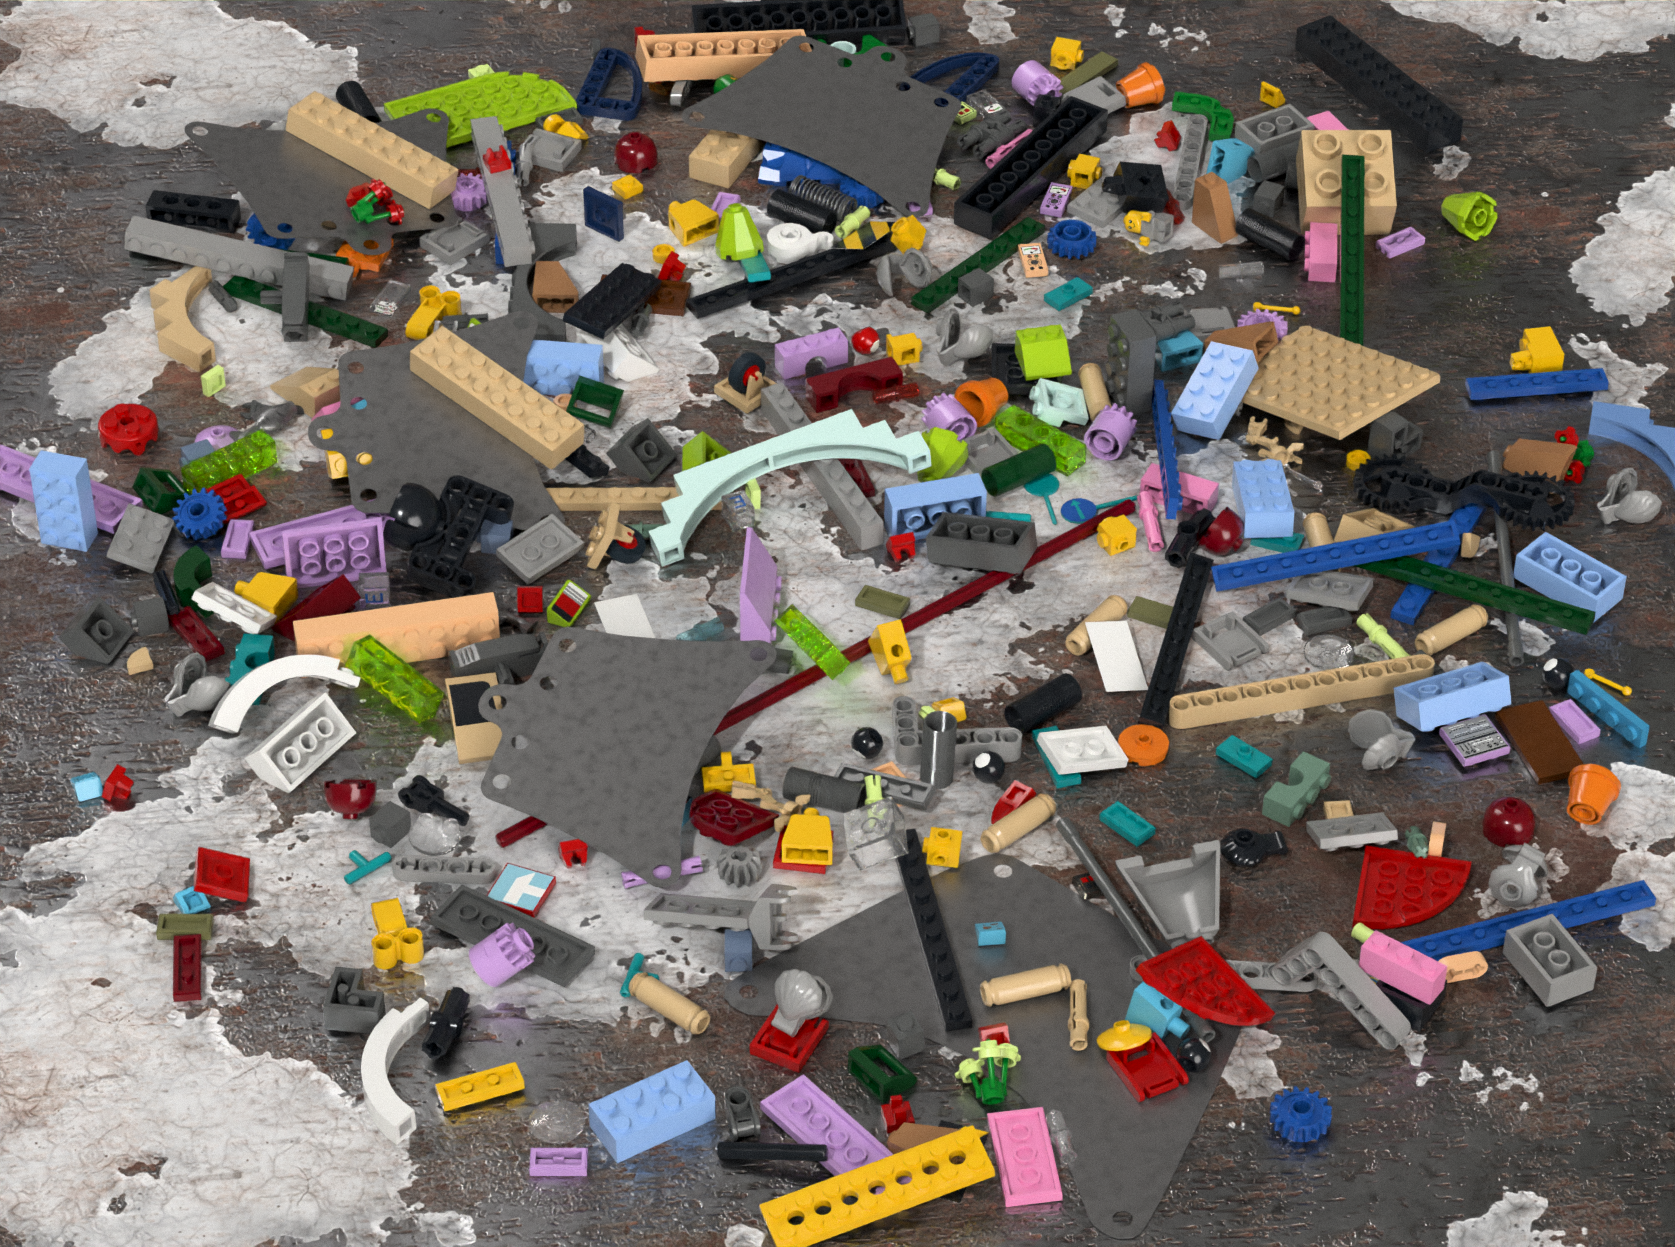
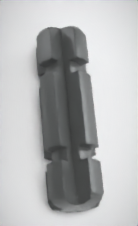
[208,280,237,313]

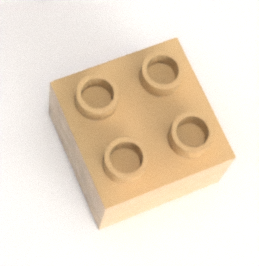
[1296,130,1397,235]

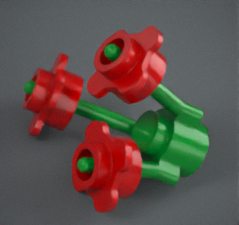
[350,178,404,225]
[1554,426,1594,484]

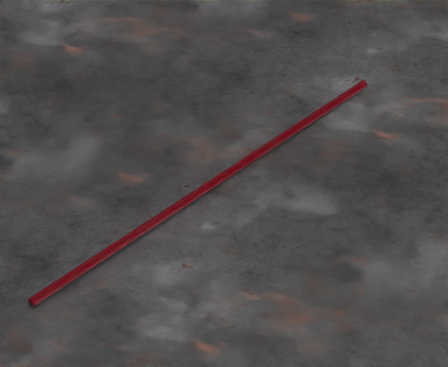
[495,499,1136,848]

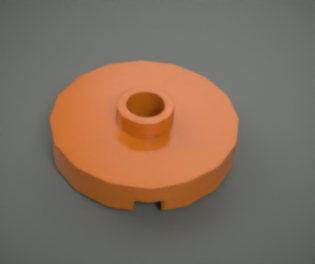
[1118,724,1169,766]

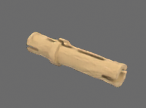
[1067,979,1089,1051]

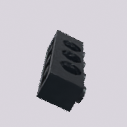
[145,190,241,234]

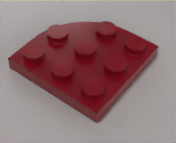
[689,789,779,846]

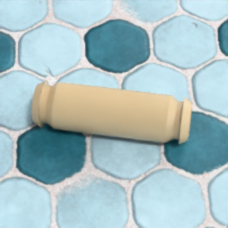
[1078,363,1112,421]
[1303,512,1342,572]
[1066,595,1128,655]
[1415,604,1488,656]
[980,794,1056,853]
[980,963,1071,1007]
[629,972,710,1034]

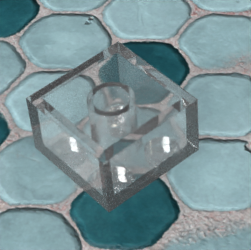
[843,796,908,871]

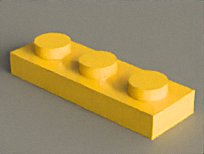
[435,1062,525,1112]

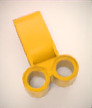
[405,285,462,340]
[371,898,424,970]

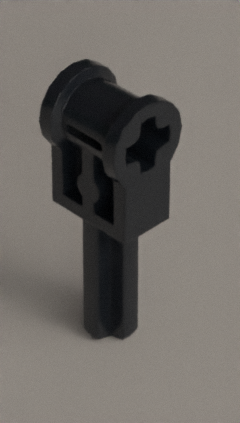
[398,775,470,826]

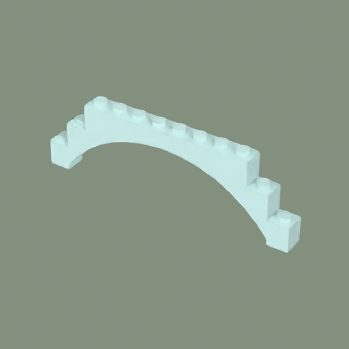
[649,409,932,567]

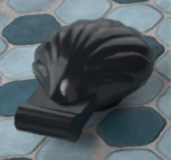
[1220,828,1288,867]

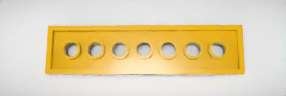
[759,1125,995,1247]

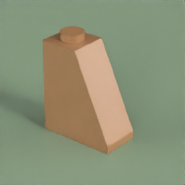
[1192,172,1238,244]
[532,261,579,313]
[1204,321,1278,362]
[1502,438,1577,494]
[887,1122,965,1175]

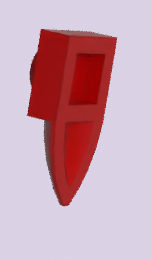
[346,182,372,207]
[991,780,1037,824]

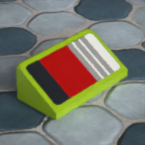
[547,580,591,627]

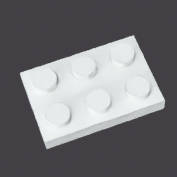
[192,582,277,634]
[1037,726,1129,775]

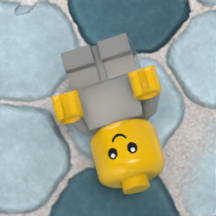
[1123,210,1174,246]

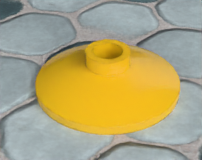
[1097,1020,1152,1051]

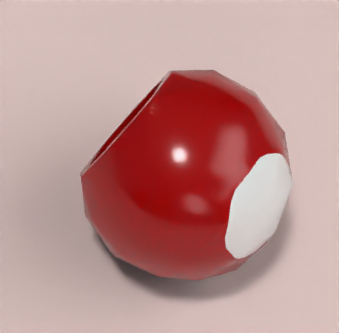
[851,326,880,355]

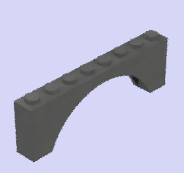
[508,223,577,342]

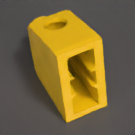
[668,200,719,247]
[234,572,298,624]
[868,619,911,684]
[782,808,833,865]

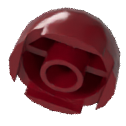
[614,132,658,174]
[1198,507,1244,556]
[324,779,377,819]
[1482,796,1535,847]

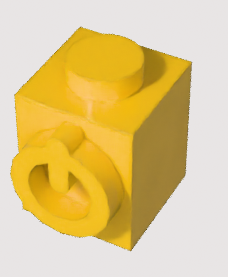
[1050,37,1084,70]
[1067,154,1103,189]
[891,215,926,255]
[1097,514,1137,556]

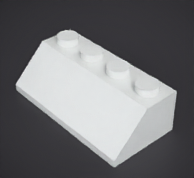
[575,323,660,382]
[244,692,356,793]

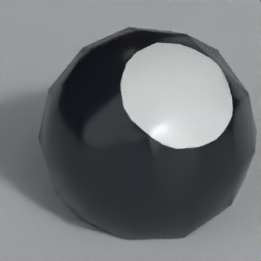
[1542,658,1574,690]
[851,727,884,759]
[972,751,1005,784]
[1176,1037,1211,1073]

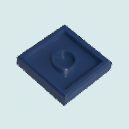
[583,186,624,242]

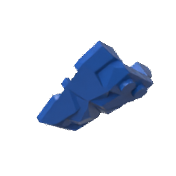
[758,142,846,186]

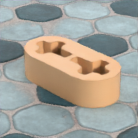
[1428,821,1446,857]
[1438,951,1488,983]

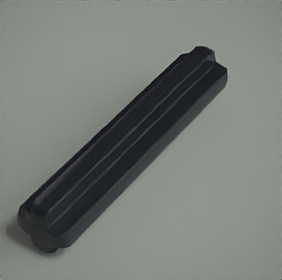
[153,570,180,616]

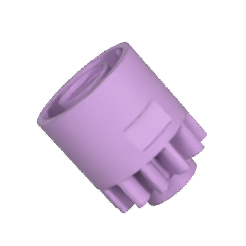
[1012,60,1063,106]
[921,393,977,441]
[1084,403,1137,461]
[469,923,536,987]

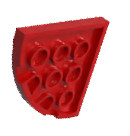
[1352,845,1472,929]
[1135,936,1276,1026]

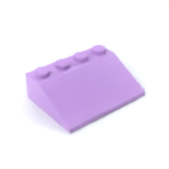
[282,518,387,589]
[740,527,782,644]

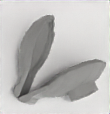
[877,248,932,296]
[936,308,993,366]
[1597,468,1662,524]
[164,653,231,716]
[1348,709,1415,770]
[1488,843,1548,908]
[771,969,833,1037]

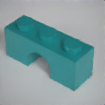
[225,633,275,705]

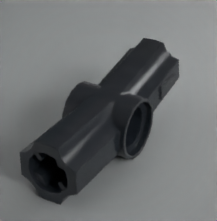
[1165,508,1216,568]
[422,987,470,1059]

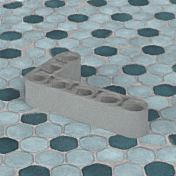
[892,696,1022,766]
[1271,932,1411,1050]

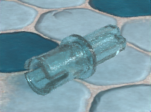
[676,617,724,641]

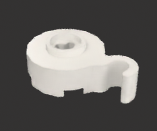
[767,223,834,264]

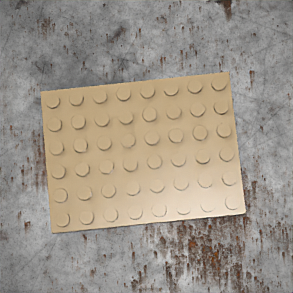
[1241,326,1440,440]

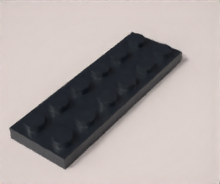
[562,263,662,339]

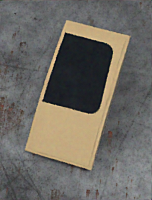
[445,672,502,764]

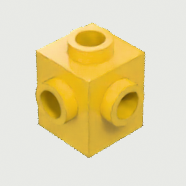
[922,827,963,868]

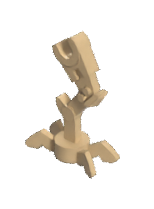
[1246,416,1304,466]
[731,781,811,832]

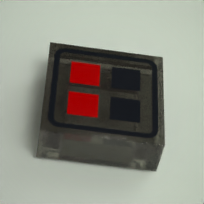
[1072,873,1104,900]

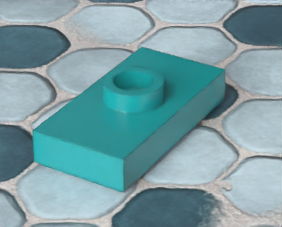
[1044,277,1093,311]
[1216,735,1273,778]
[1099,801,1156,847]

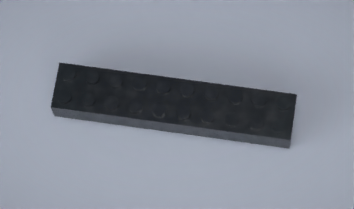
[691,0,906,47]
[1295,15,1463,154]
[954,96,1108,239]

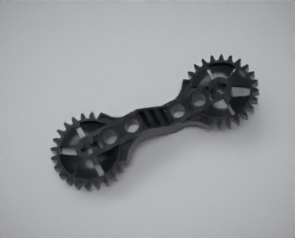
[1353,454,1575,531]

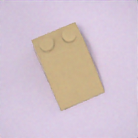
[270,367,340,418]
[1334,508,1415,543]

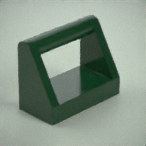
[566,376,624,428]
[132,467,191,514]
[848,1045,918,1104]

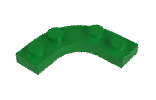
[1172,91,1234,141]

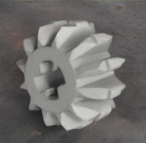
[717,843,762,887]

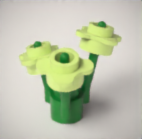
[954,1039,1021,1105]

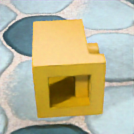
[886,333,923,366]

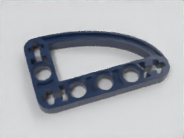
[576,48,642,121]
[899,52,999,107]

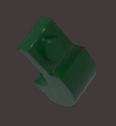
[173,545,214,618]

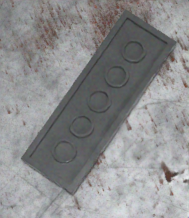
[430,885,595,987]

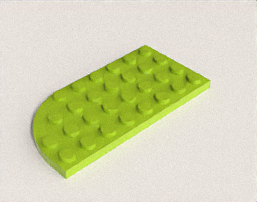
[384,71,577,148]

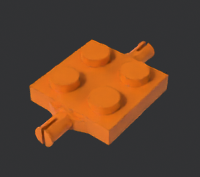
[336,238,393,278]

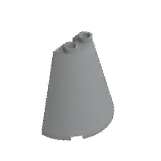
[1115,840,1220,949]

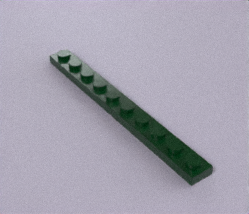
[1339,154,1365,346]
[1354,556,1596,635]

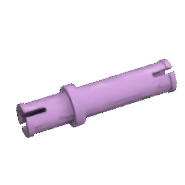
[621,856,703,889]

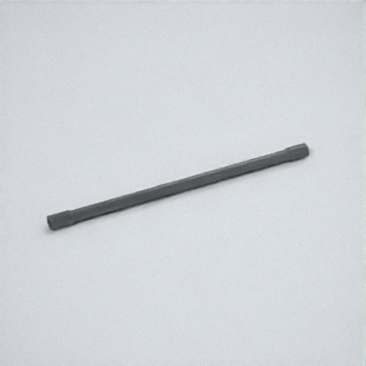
[1487,451,1524,666]
[1056,817,1216,1043]

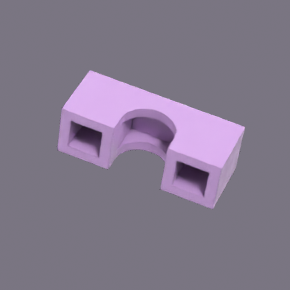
[775,327,848,380]

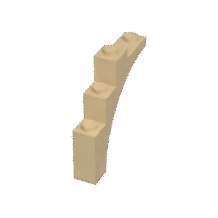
[149,266,216,372]

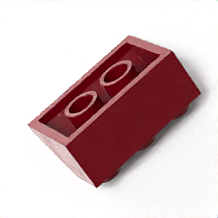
[271,574,361,642]

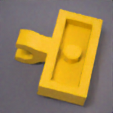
[702,751,756,793]

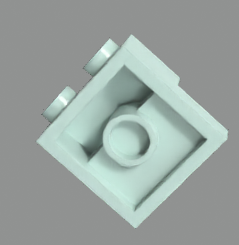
[1029,378,1089,427]

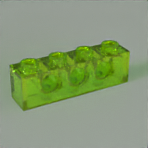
[995,405,1087,477]
[181,429,278,495]
[774,604,850,680]
[345,634,445,724]

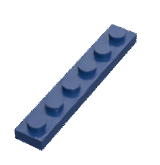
[1465,368,1609,400]

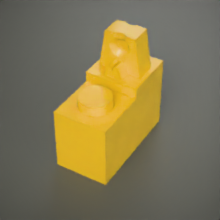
[1510,326,1565,373]

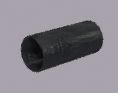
[336,81,382,123]
[767,189,837,234]
[1235,208,1305,261]
[1004,673,1082,734]

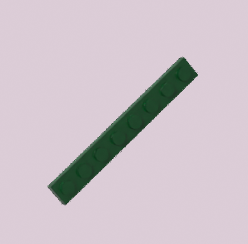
[911,217,1045,314]
[223,275,388,348]

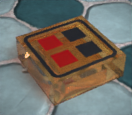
[648,81,676,96]

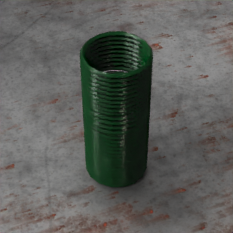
[981,443,1057,497]

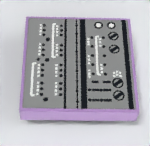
[1439,714,1510,767]

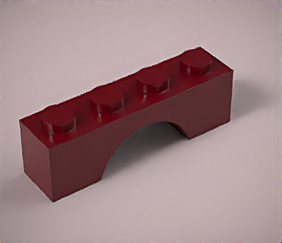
[806,356,903,413]

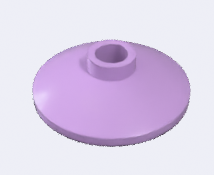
[195,425,241,458]

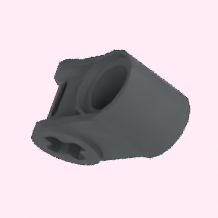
[725,1086,761,1142]

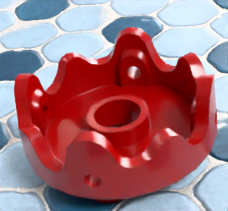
[98,403,159,456]

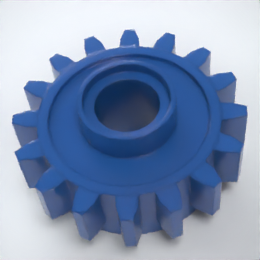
[840,175,884,209]
[246,213,295,250]
[1047,219,1097,259]
[172,488,227,540]
[1270,1086,1332,1142]

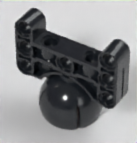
[383,475,514,598]

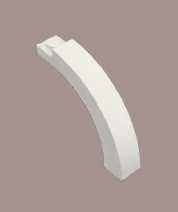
[208,655,360,734]
[361,998,430,1145]

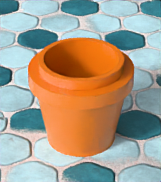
[1116,62,1165,108]
[954,378,1008,427]
[1567,764,1621,825]

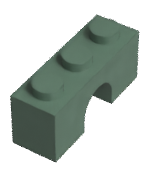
[1262,751,1331,827]

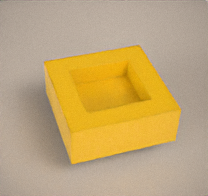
[612,174,643,200]

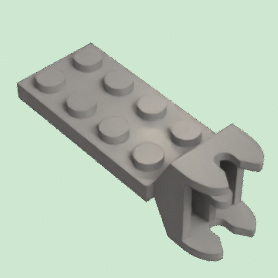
[644,884,798,950]

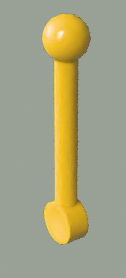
[1253,302,1301,315]
[1584,669,1632,696]

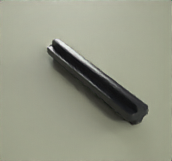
[717,1141,828,1161]

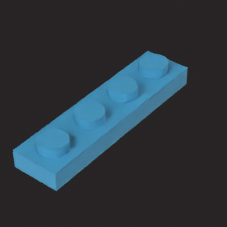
[1567,670,1650,748]

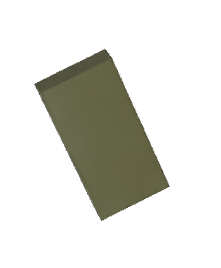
[855,585,910,619]
[1127,596,1173,629]
[156,914,214,940]

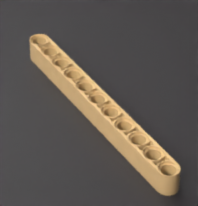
[1168,654,1435,729]

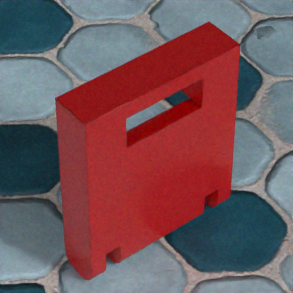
[749,1004,829,1073]
[1106,1032,1189,1102]

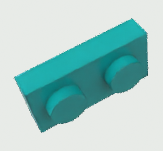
[1250,532,1304,553]

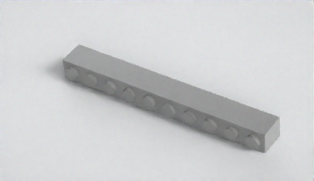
[470,116,535,267]
[124,215,354,301]
[761,383,884,551]

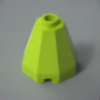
[1441,192,1497,241]
[715,203,764,261]
[917,427,968,483]

